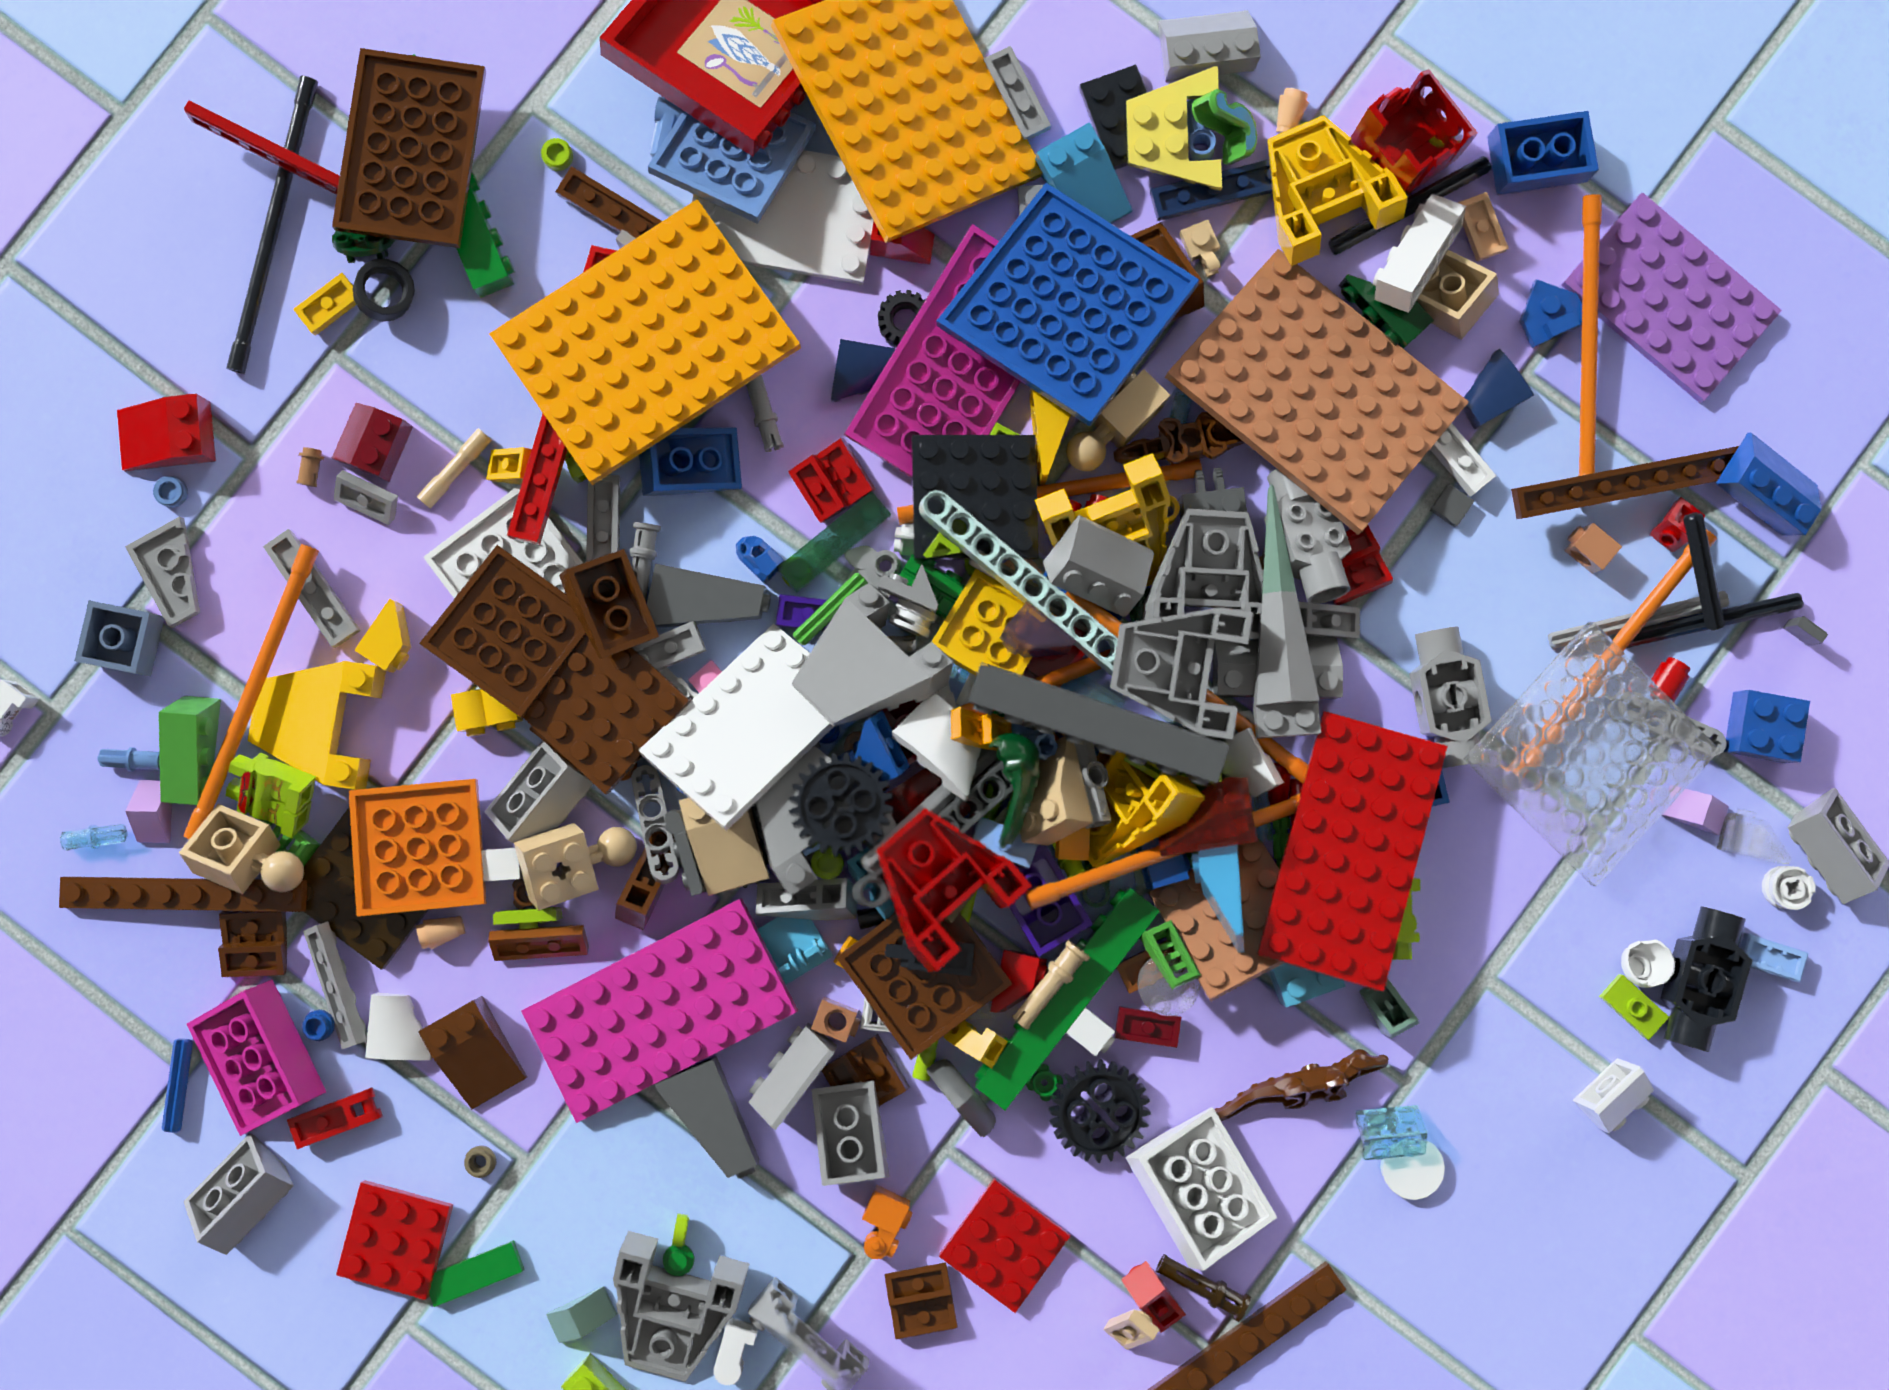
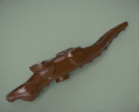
[1113,412,1245,464]
[1214,1049,1389,1121]

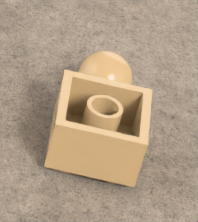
[1066,369,1170,471]
[179,804,304,894]
[514,823,637,911]

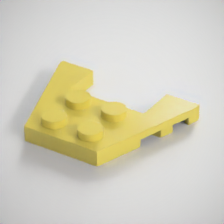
[1126,67,1222,190]

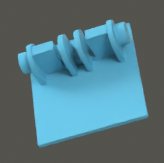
[758,917,833,985]

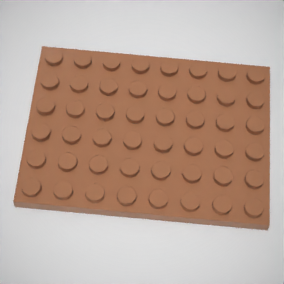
[1165,249,1469,535]

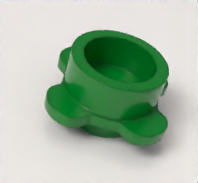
[1026,1063,1063,1102]

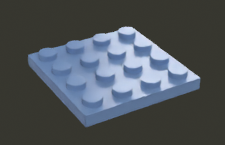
[648,111,816,224]

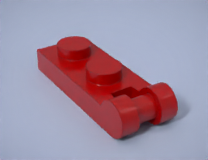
[287,1087,383,1149]

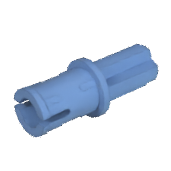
[97,747,160,772]

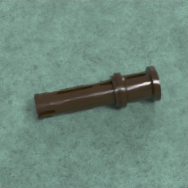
[1155,1254,1251,1322]

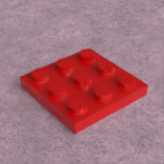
[939,1177,1071,1313]
[336,1180,454,1300]

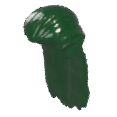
[989,733,1040,849]

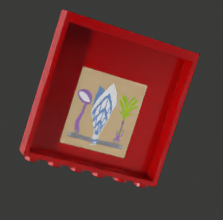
[599,0,824,157]

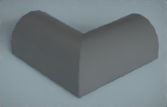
[926,1059,996,1138]

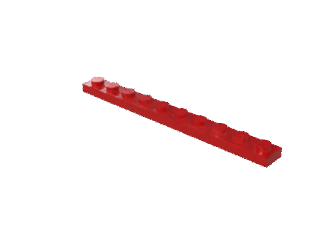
[507,245,617,545]

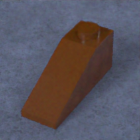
[615,831,675,931]

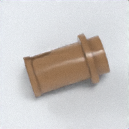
[296,447,324,487]

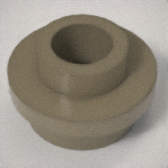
[464,1145,496,1178]

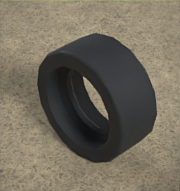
[352,259,415,322]

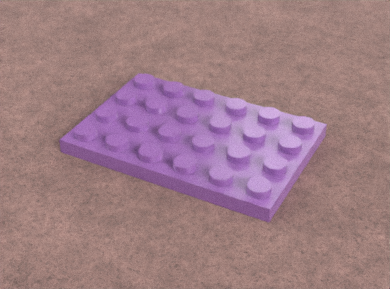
[1561,192,1782,403]

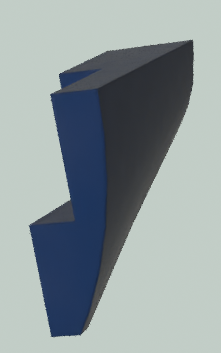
[831,339,896,402]
[1463,349,1534,430]

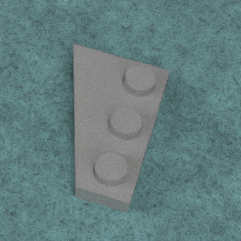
[125,516,200,628]

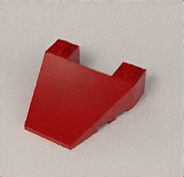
[876,808,1032,972]

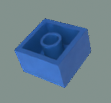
[1724,690,1810,763]

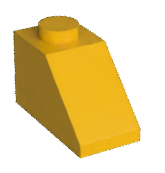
[486,447,532,485]
[354,598,411,673]

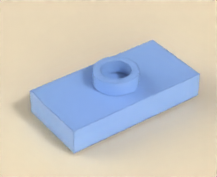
[972,817,1038,870]
[1740,933,1809,983]

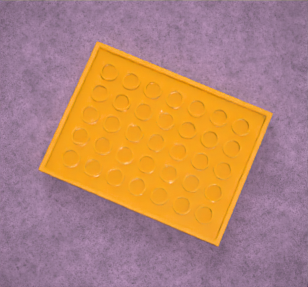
[771,0,1042,243]
[489,199,801,485]

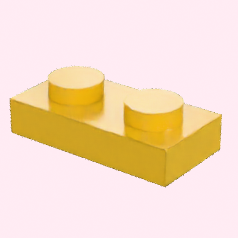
[293,272,356,336]

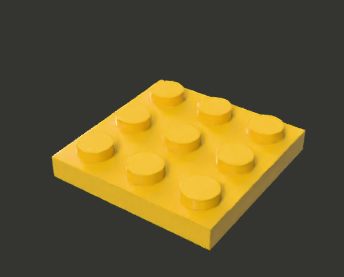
[932,569,1057,676]

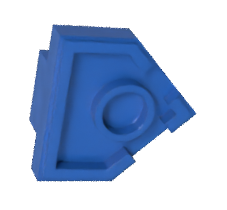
[1519,279,1582,348]

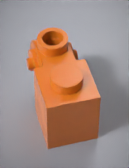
[862,1184,913,1260]

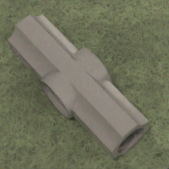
[1074,740,1112,828]

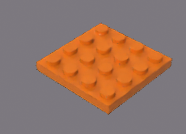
[349,778,487,916]

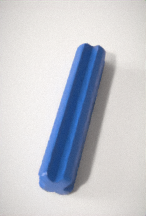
[162,1038,193,1133]

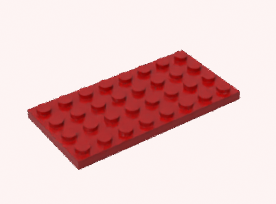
[1256,711,1448,992]

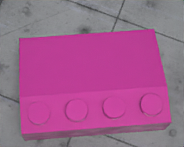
[186,979,327,1136]

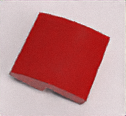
[788,438,876,523]
[1333,525,1393,606]

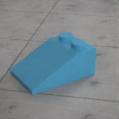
[1035,122,1133,224]
[1192,841,1245,953]

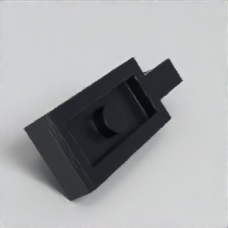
[885,938,975,976]

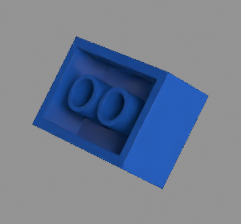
[1487,111,1599,195]

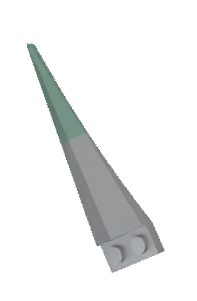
[1253,484,1321,739]

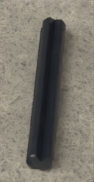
[1683,512,1725,631]

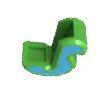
[1192,89,1257,165]

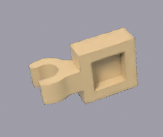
[1179,220,1221,278]

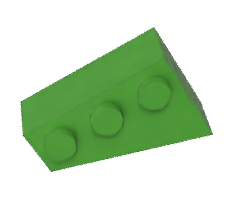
[158,695,221,805]

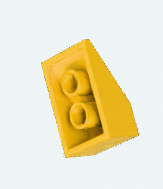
[1029,388,1071,485]

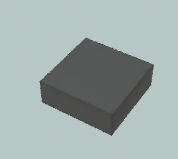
[1430,484,1474,527]
[1783,616,1828,646]

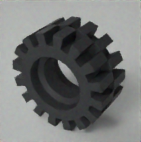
[878,290,926,348]

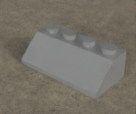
[1212,637,1343,699]

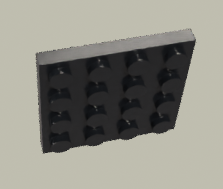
[911,435,1039,560]

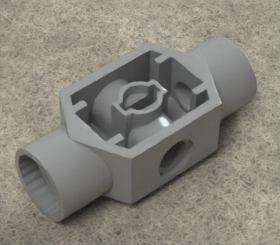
[1263,469,1352,604]
[1409,626,1492,768]

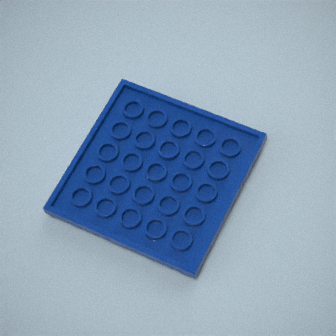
[936,183,1199,427]

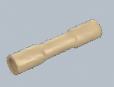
[416,428,492,509]

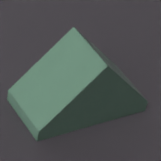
[1359,978,1419,1038]
[546,1286,617,1343]

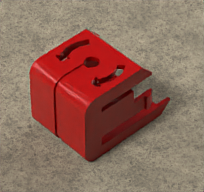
[1350,69,1478,196]

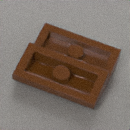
[218,911,287,977]
[821,1034,910,1107]
[884,1262,958,1340]

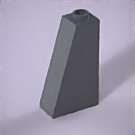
[647,563,771,628]
[655,1056,760,1179]

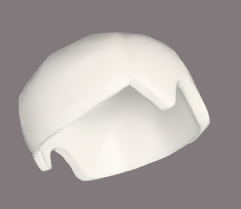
[1621,940,1675,988]

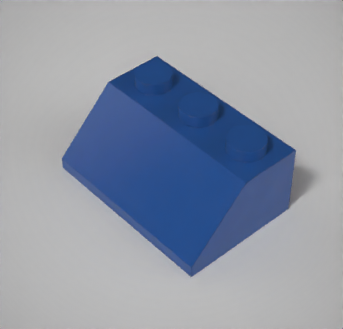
[1716,432,1822,536]

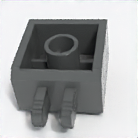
[1178,467,1247,521]

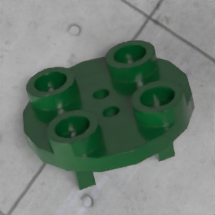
[332,231,395,263]

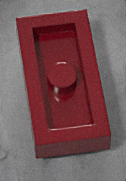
[1114,1006,1182,1048]

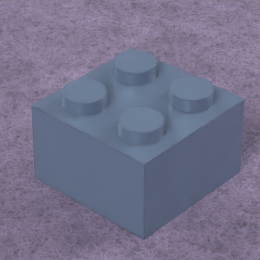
[74,600,164,677]

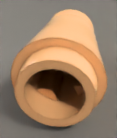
[1276,88,1309,134]
[416,916,466,950]

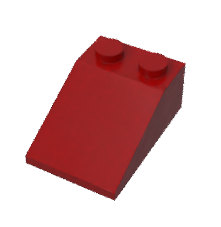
[117,393,216,471]

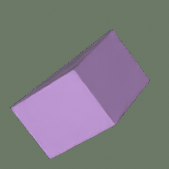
[125,780,172,843]
[1659,785,1729,835]

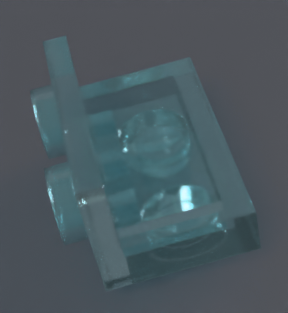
[1355,1105,1428,1160]

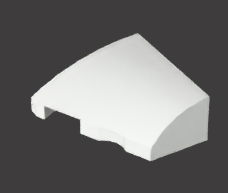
[1221,728,1284,797]
[365,992,432,1061]

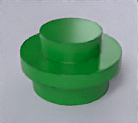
[663,1245,695,1276]

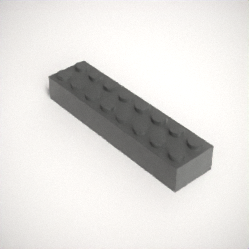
[968,662,1230,786]

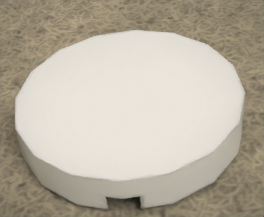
[1380,1135,1445,1200]

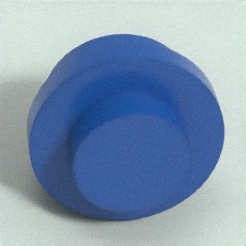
[302,1009,335,1041]

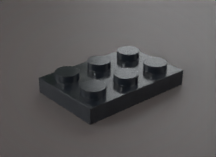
[1079,64,1147,170]

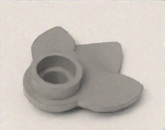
[844,546,901,599]

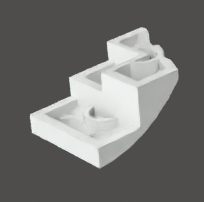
[892,693,981,801]

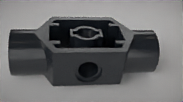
[1660,906,1752,1052]

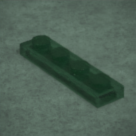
[777,491,891,593]

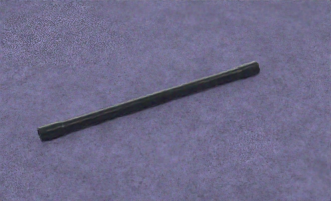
[226,75,319,374]

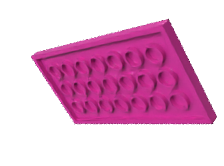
[843,224,1021,478]
[521,898,799,1123]

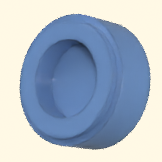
[153,476,188,508]

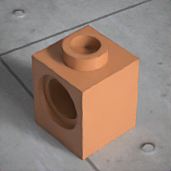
[1564,523,1622,574]
[811,997,861,1043]

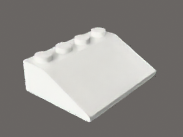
[1125,1107,1278,1271]

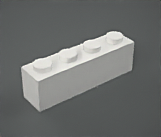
[1373,194,1466,313]

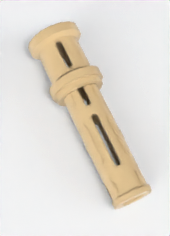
[1012,940,1090,1029]

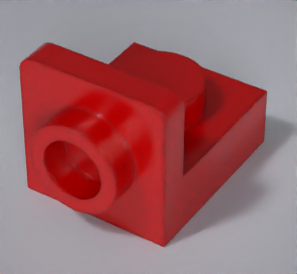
[1650,497,1706,552]

